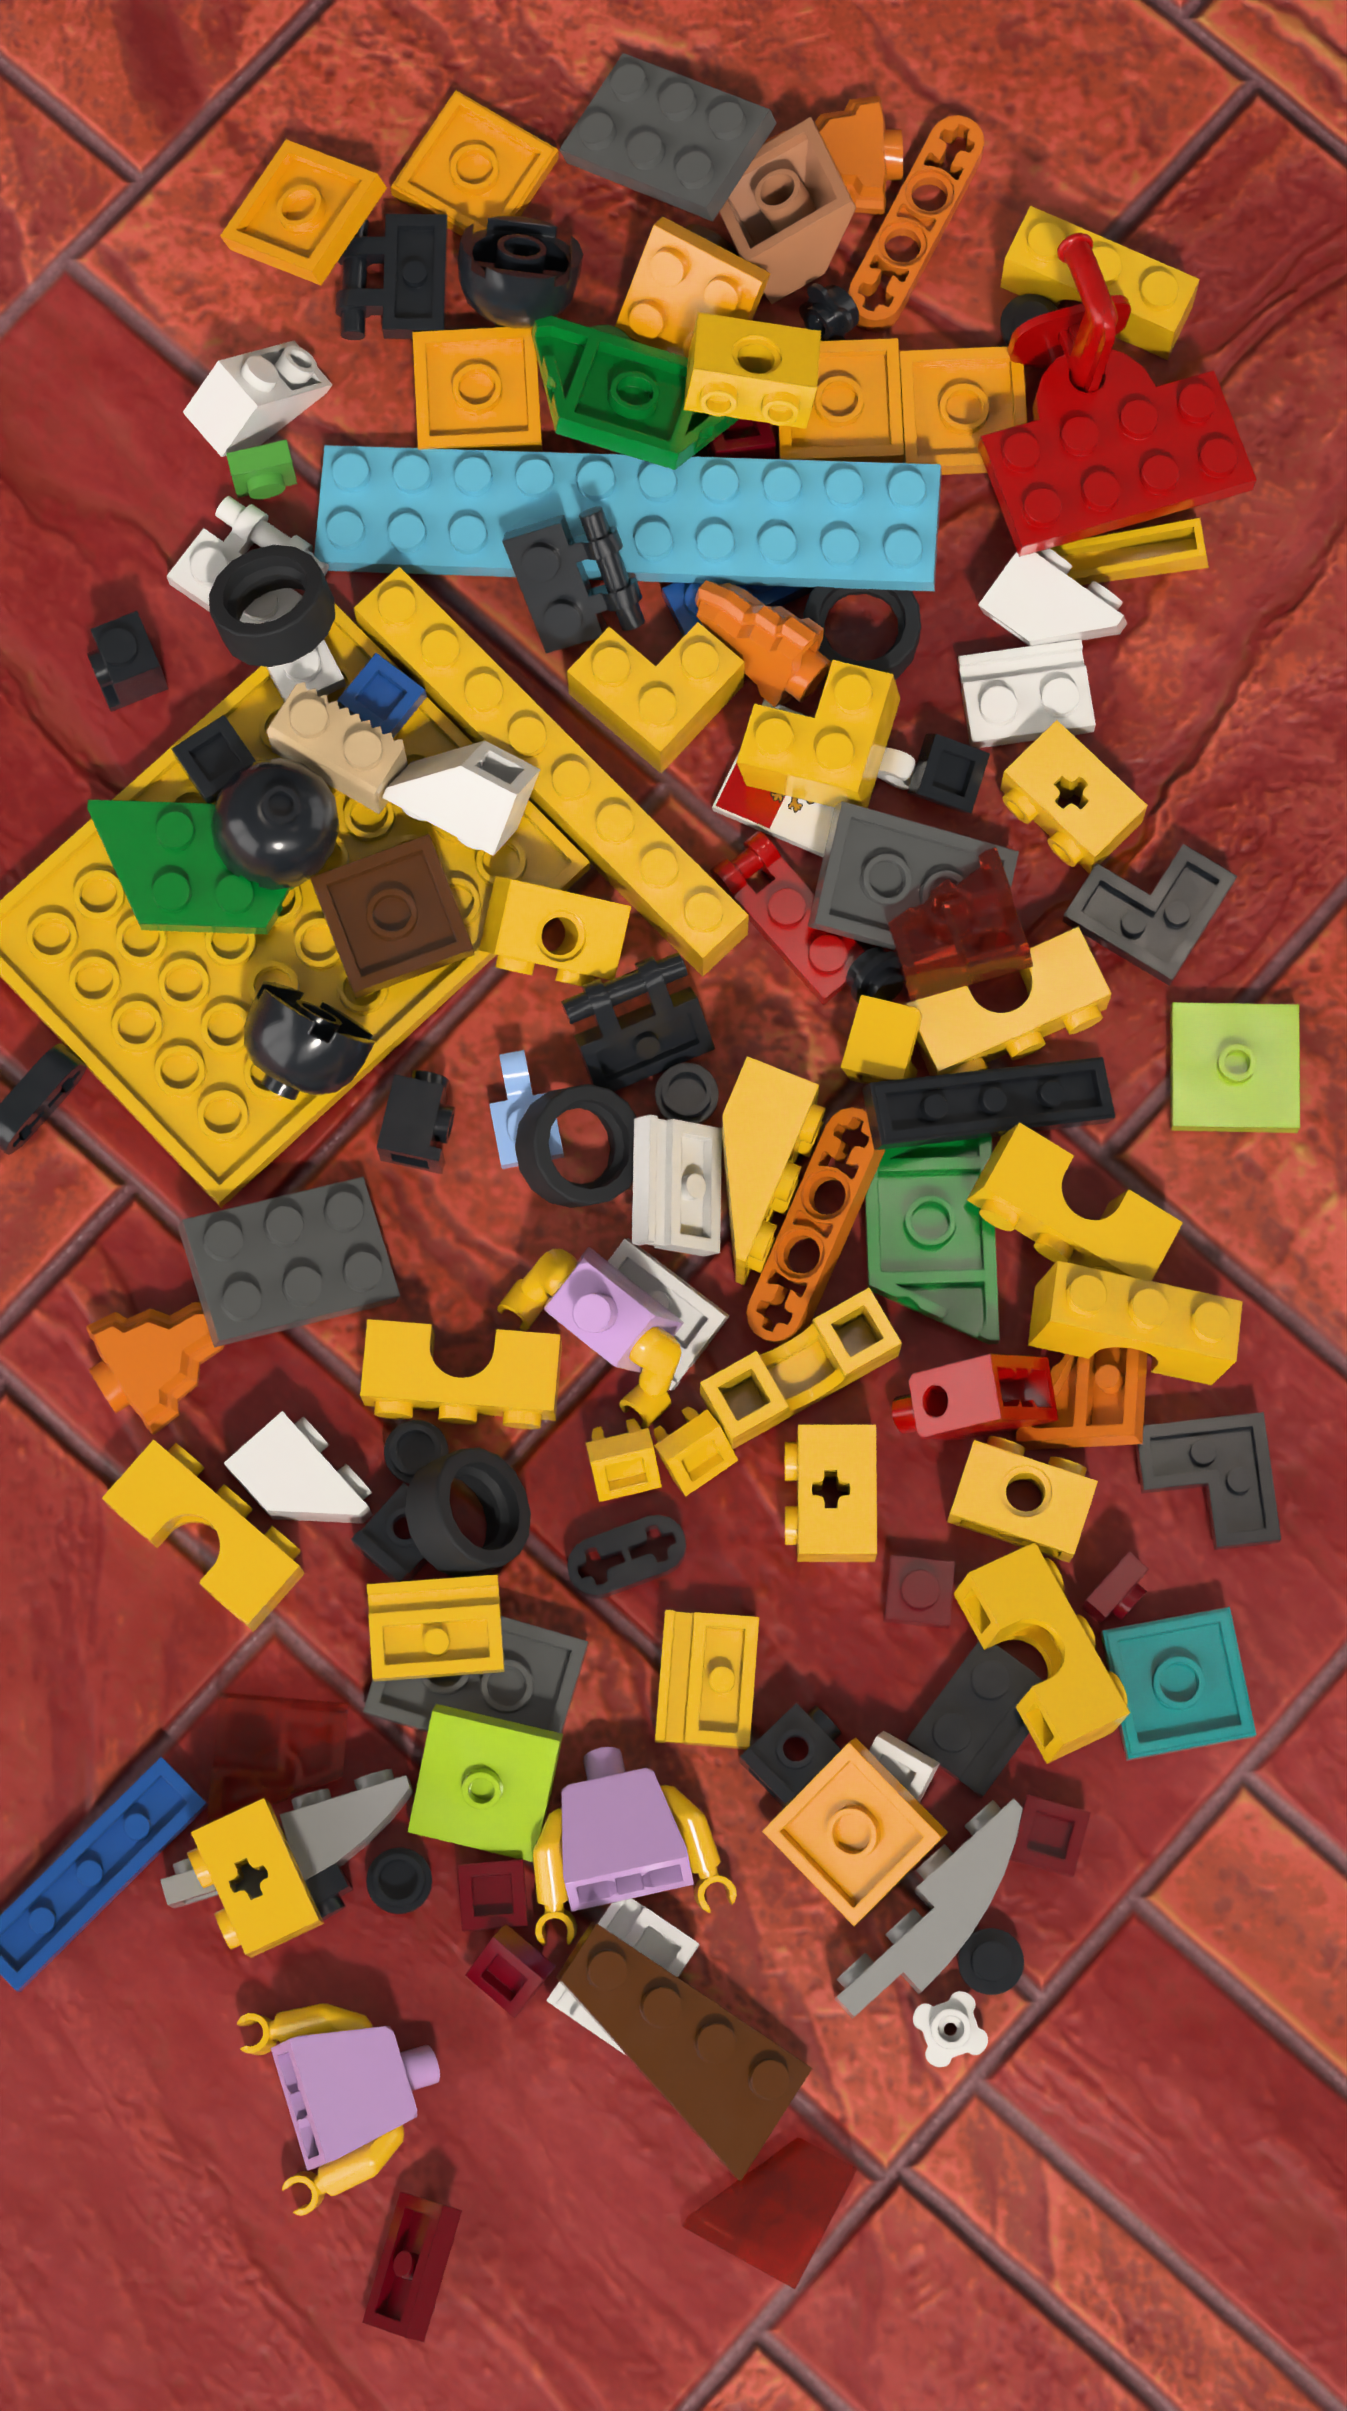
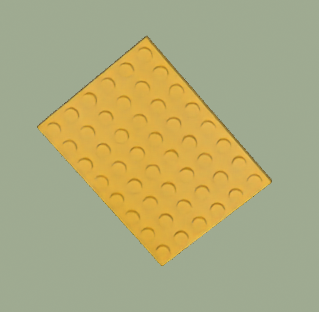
[0,604,591,1208]

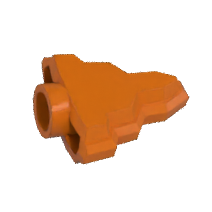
[764,96,903,214]
[695,580,832,708]
[86,1302,225,1435]

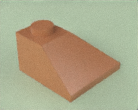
[719,117,856,304]

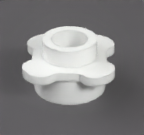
[913,1991,988,2067]

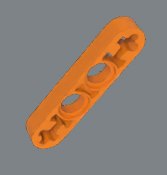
[848,115,984,332]
[747,1107,885,1345]

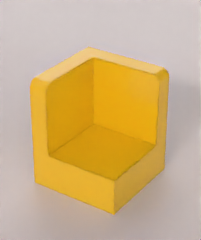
[841,995,922,1084]

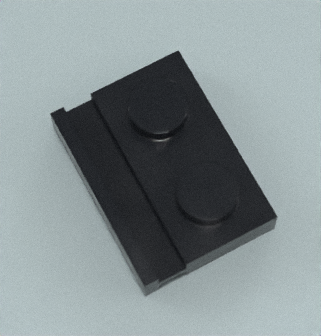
[906,1641,1043,1798]

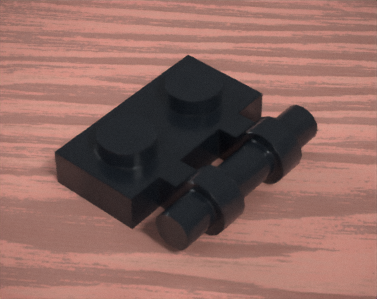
[335,214,448,340]
[502,506,645,654]
[561,952,715,1092]

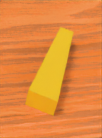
[1050,518,1209,585]

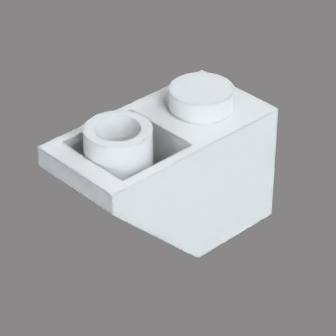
[183,341,333,457]
[978,548,1127,646]
[382,741,540,856]
[224,1411,373,1523]

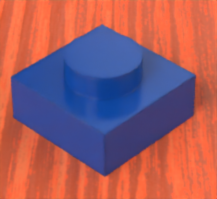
[337,653,427,738]

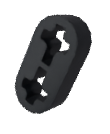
[0,1043,87,1155]
[567,1515,686,1599]

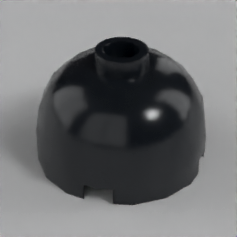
[458,216,583,329]
[211,758,340,890]
[244,981,375,1100]

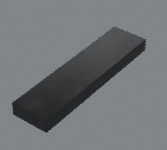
[862,1057,1116,1150]

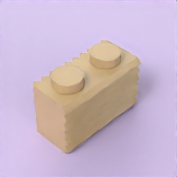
[267,682,408,814]

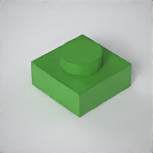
[226,439,297,499]

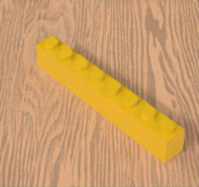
[354,567,749,977]

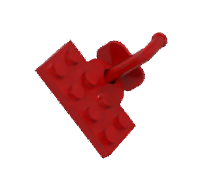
[978,233,1257,557]

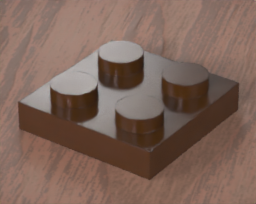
[310,834,475,999]

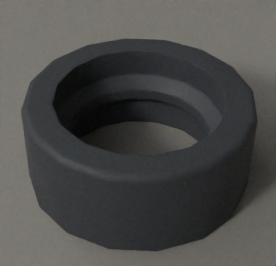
[209,545,335,667]
[803,586,921,680]
[515,1084,637,1208]
[405,1447,531,1578]

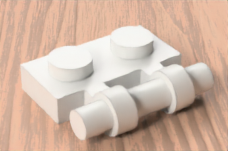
[167,496,329,624]

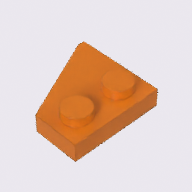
[1016,1347,1148,1450]

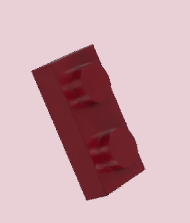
[362,2192,462,2342]

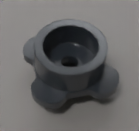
[799,283,859,341]

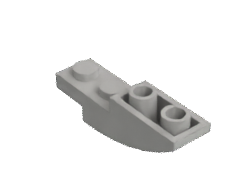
[160,1769,414,1909]
[835,1798,1023,2019]

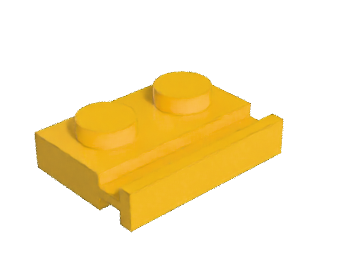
[367,1575,505,1682]
[655,1610,759,1749]

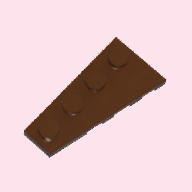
[556,1921,813,2181]

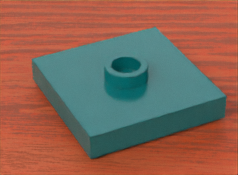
[1101,1607,1257,1761]

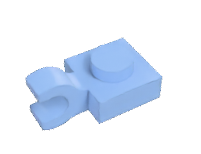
[489,1050,564,1169]

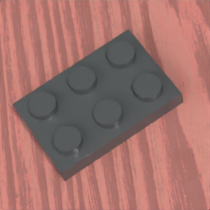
[559,53,777,221]
[808,801,1019,976]
[178,1177,400,1347]
[363,1616,589,1733]

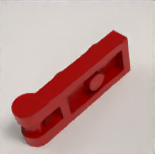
[710,830,865,1005]

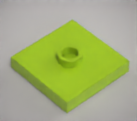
[1170,1002,1300,1133]
[408,1704,563,1862]

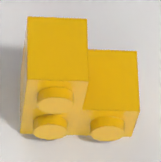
[567,622,745,774]
[737,660,900,808]

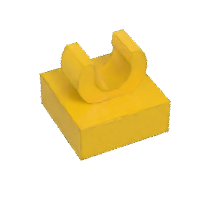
[654,1406,738,1496]
[586,1419,662,1502]

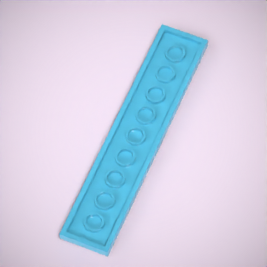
[314,445,942,591]

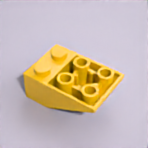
[722,1056,826,1286]

